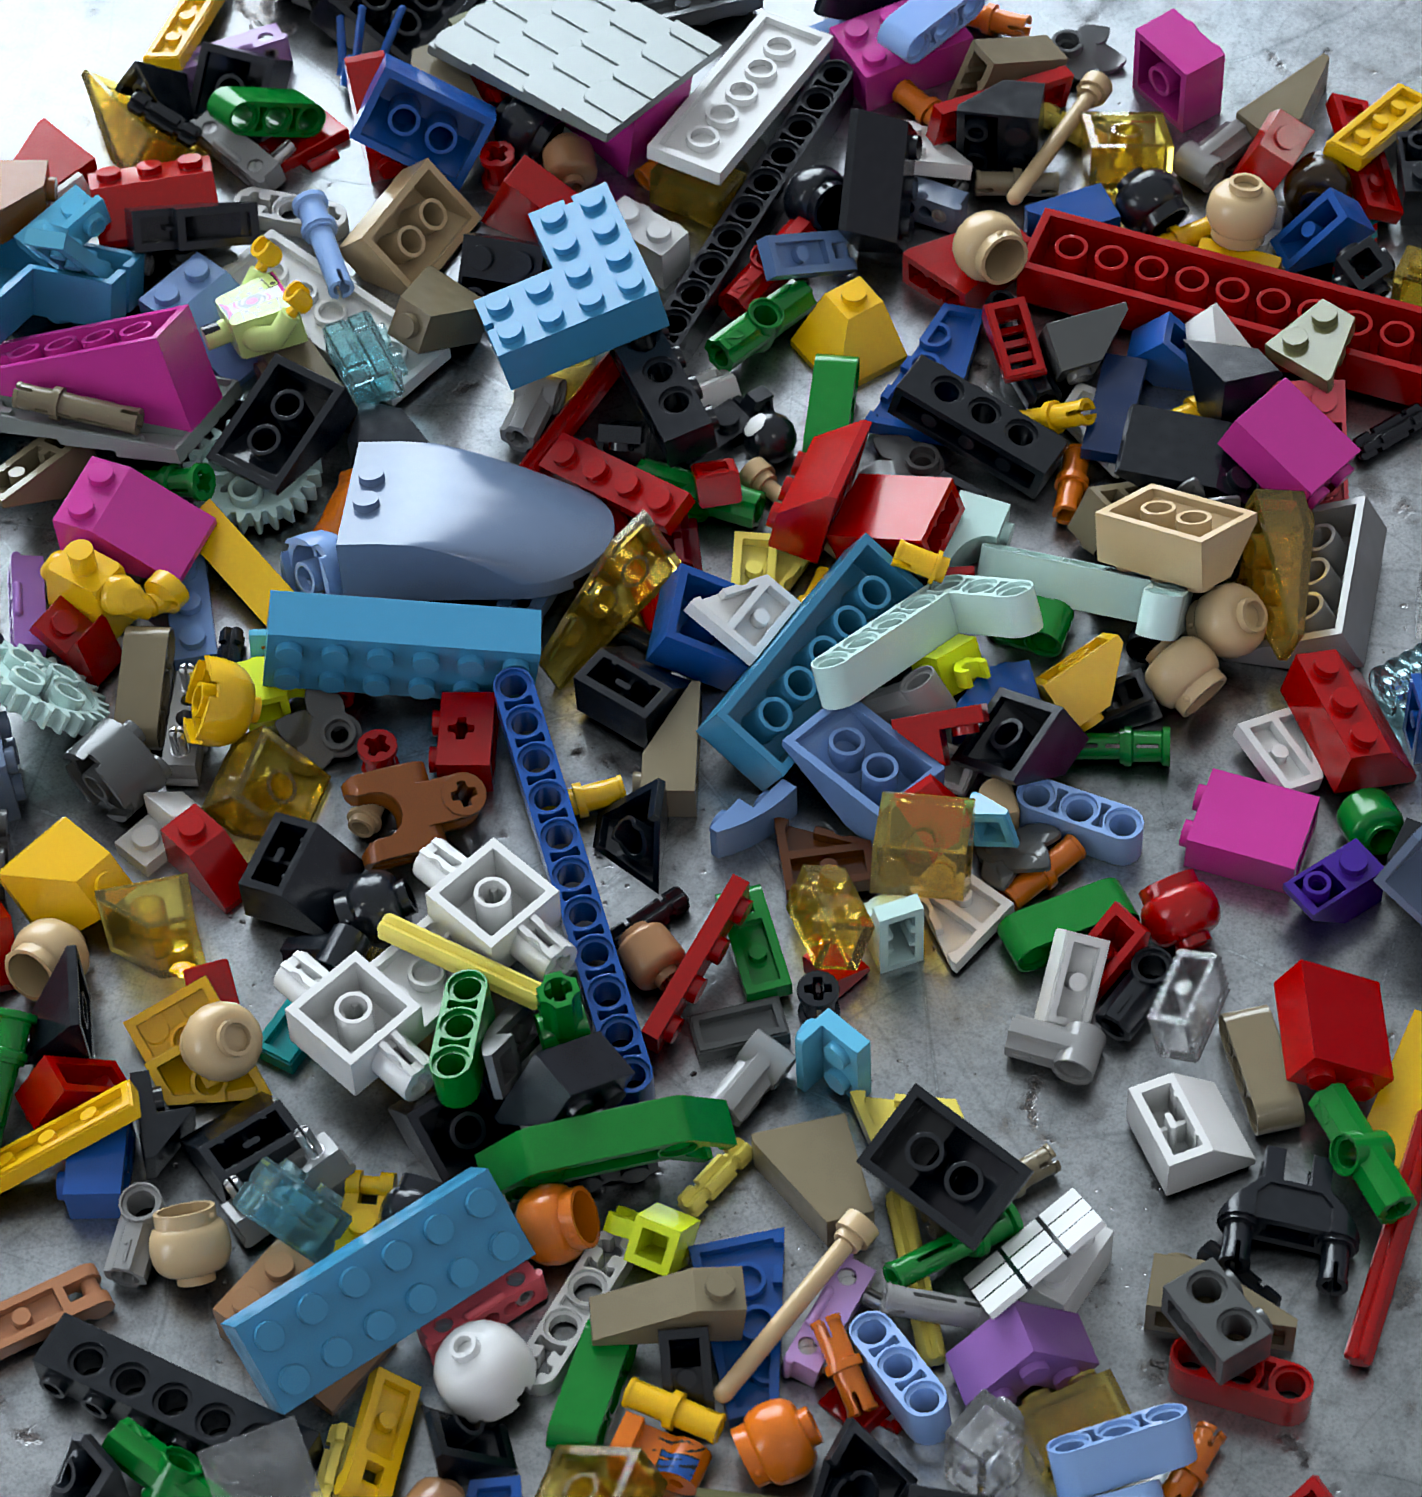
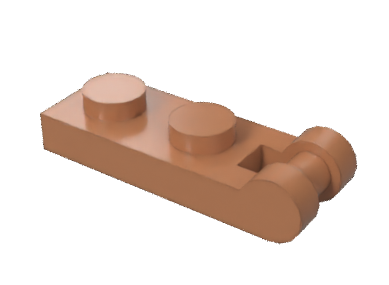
[0,1263,115,1360]

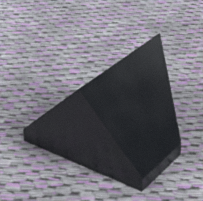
[114,60,193,123]
[1183,339,1284,423]
[593,778,669,894]
[420,1404,518,1487]
[813,1418,918,1497]
[49,1432,130,1497]

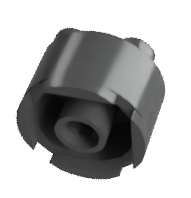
[63,718,172,822]

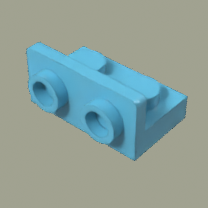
[14,184,111,269]
[795,1008,871,1097]

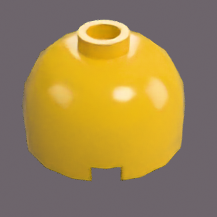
[183,655,262,747]

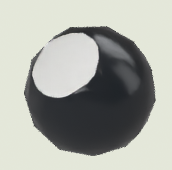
[743,411,797,465]

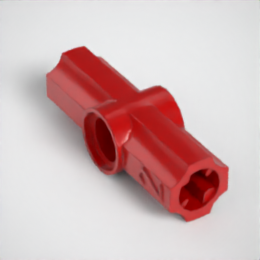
[718,216,817,320]

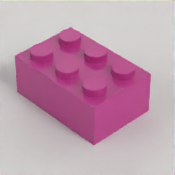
[829,0,973,111]

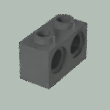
[1161,1257,1274,1386]

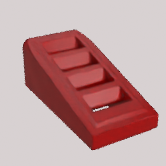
[982,296,1047,384]

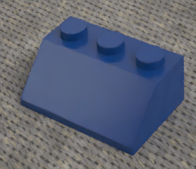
[349,53,496,191]

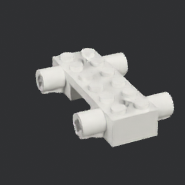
[274,837,577,1102]

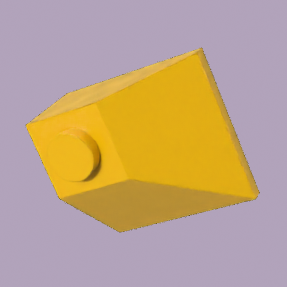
[790,276,907,387]
[1035,632,1123,732]
[0,817,137,931]

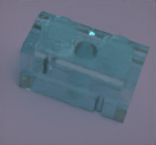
[322,310,408,408]
[232,1156,352,1264]

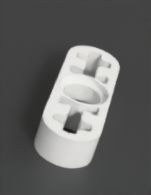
[234,187,349,241]

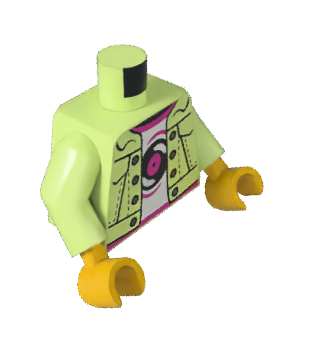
[200,236,313,359]

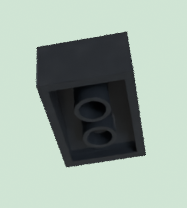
[206,354,359,496]
[1114,404,1257,510]
[856,1083,1034,1251]

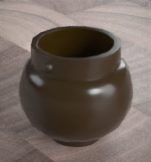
[1283,150,1354,218]

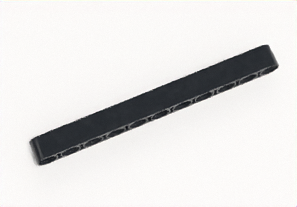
[664,59,854,365]

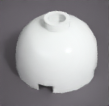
[433,1319,537,1423]

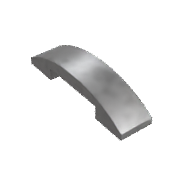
[482,970,586,1099]

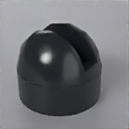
[1126,627,1161,663]

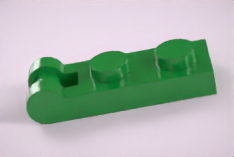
[714,884,793,1003]

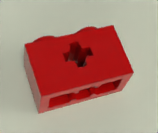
[428,692,499,792]

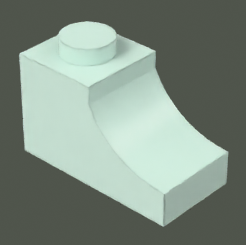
[943,490,1015,567]
[860,891,924,974]

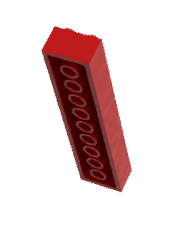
[1017,207,1422,407]

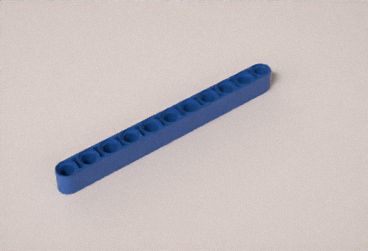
[493,667,656,1107]

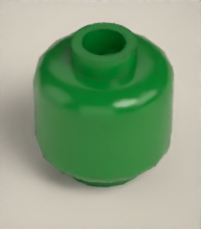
[1336,787,1404,856]

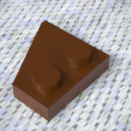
[774,817,878,901]

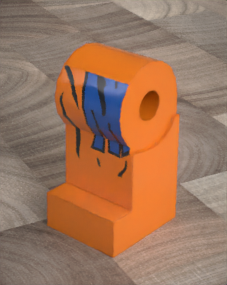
[608,1410,712,1496]

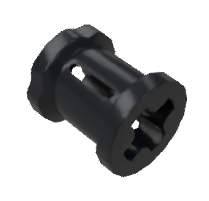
[797,970,840,1024]

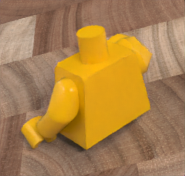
[40,539,190,639]

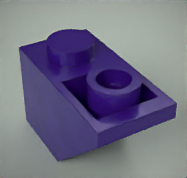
[1283,838,1384,924]

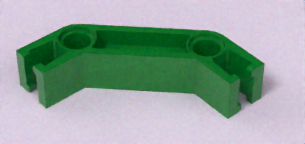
[475,1095,737,1203]

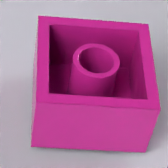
[1132,8,1225,133]

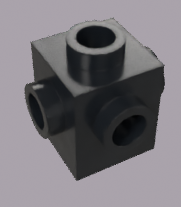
[1332,235,1396,297]

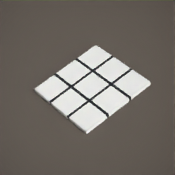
[963,1187,1107,1320]

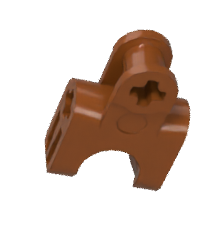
[341,761,487,871]

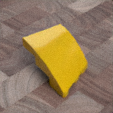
[123,975,273,1106]

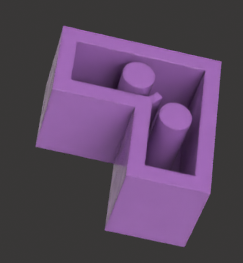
[945,1301,1099,1412]

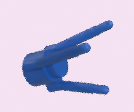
[336,5,406,88]

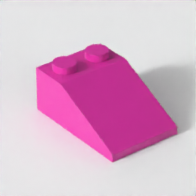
[52,456,217,582]

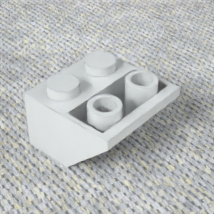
[1126,1073,1256,1196]

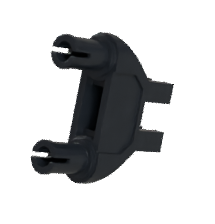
[1217,1145,1360,1296]

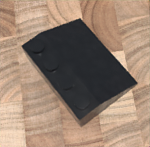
[308,0,478,65]

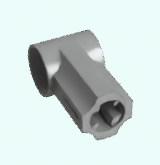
[1171,119,1253,193]
[500,375,567,452]
[861,665,957,726]
[1004,1014,1107,1085]
[708,1028,796,1127]
[103,1182,166,1288]

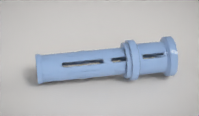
[292,189,355,299]

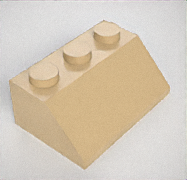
[339,158,482,295]
[1095,483,1258,593]

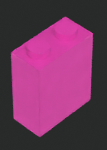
[1217,377,1361,517]
[1179,768,1320,895]

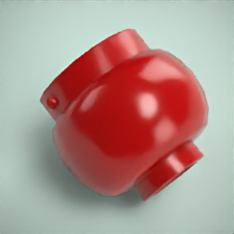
[1138,869,1221,954]

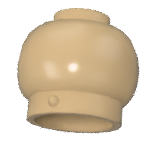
[1206,173,1278,251]
[952,210,1028,285]
[1186,582,1268,659]
[1145,636,1227,718]
[5,918,90,1001]
[179,1001,263,1082]
[149,1200,232,1287]

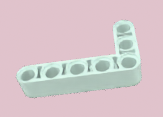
[976,543,1193,641]
[811,574,1044,710]

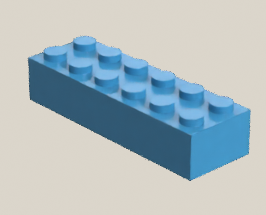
[696,533,924,792]
[263,590,542,700]
[220,1167,536,1415]

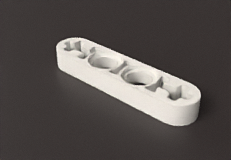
[524,1230,634,1397]

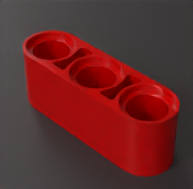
[1168,1337,1314,1427]

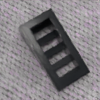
[1085,667,1163,733]

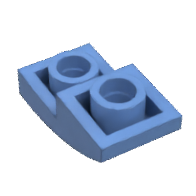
[709,778,798,858]

